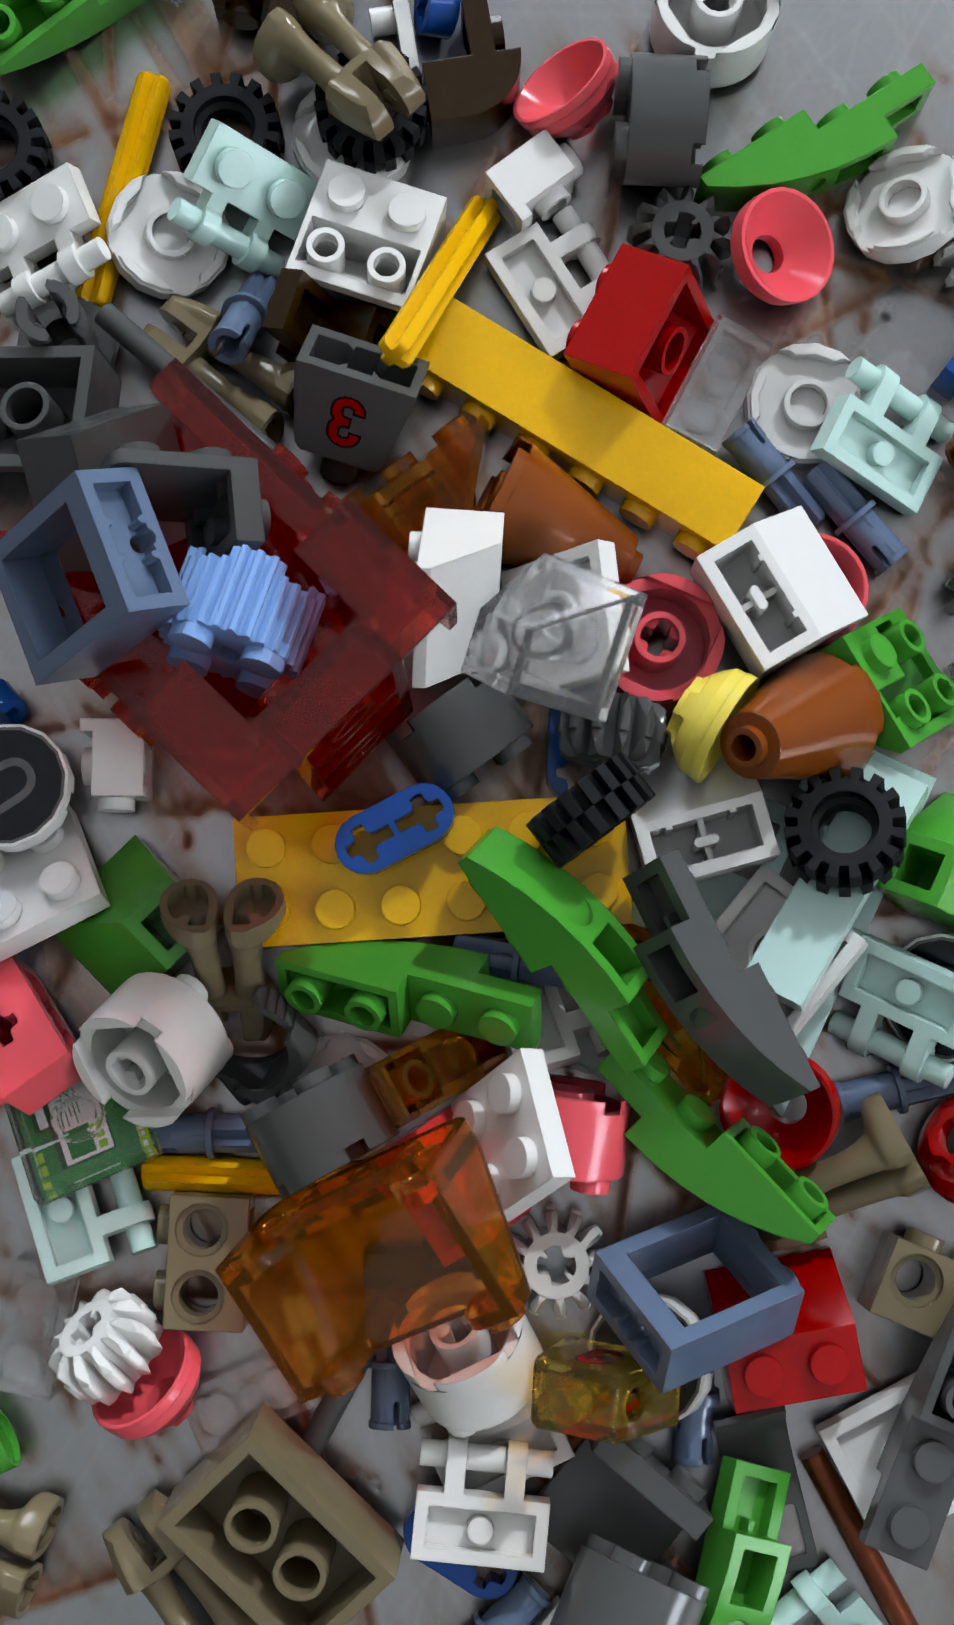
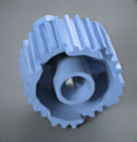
[157,544,326,701]

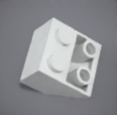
[285,159,447,312]
[690,505,869,679]
[400,507,505,688]
[628,755,780,882]

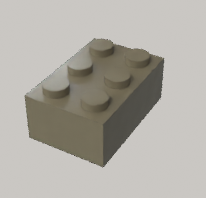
[156,1402,404,1625]

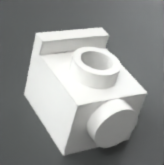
[485,129,584,236]
[80,718,155,813]

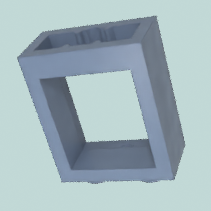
[0,467,190,686]
[587,1205,805,1394]

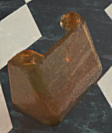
[215,1117,531,1404]

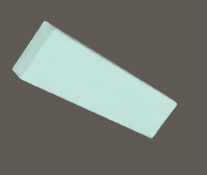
[746,758,928,1013]

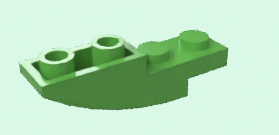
[0,0,148,75]
[693,63,936,212]
[457,826,670,1074]
[275,940,543,1049]
[596,1051,836,1244]
[695,1455,792,1625]

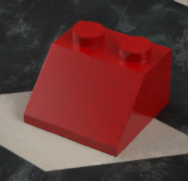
[563,243,717,426]
[702,1246,867,1414]

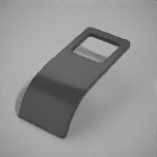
[714,1406,819,1574]

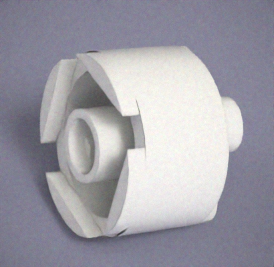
[649,0,781,90]
[72,972,234,1128]
[392,1272,544,1438]

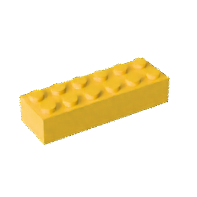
[233,797,633,949]

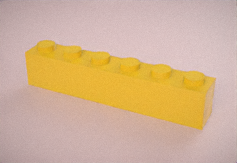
[416,298,765,561]

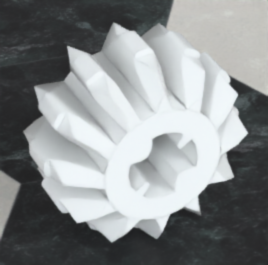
[500,1204,602,1319]
[48,1287,163,1406]

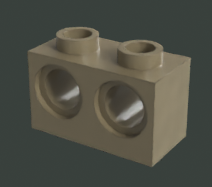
[153,1191,256,1333]
[857,1226,954,1339]

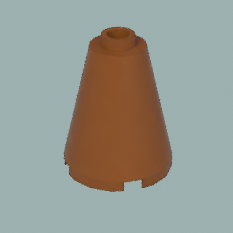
[474,436,643,586]
[720,651,885,781]

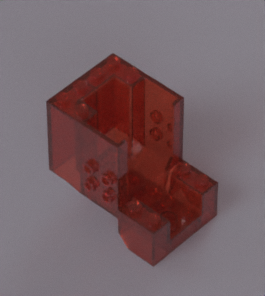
[0,357,457,830]

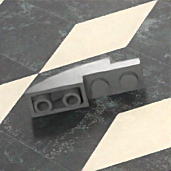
[622,848,821,1107]
[858,1304,954,1571]

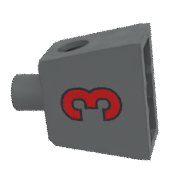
[294,324,430,484]

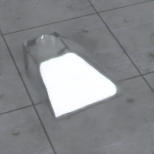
[461,553,648,723]

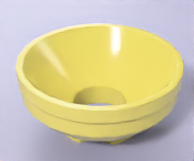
[665,668,760,783]

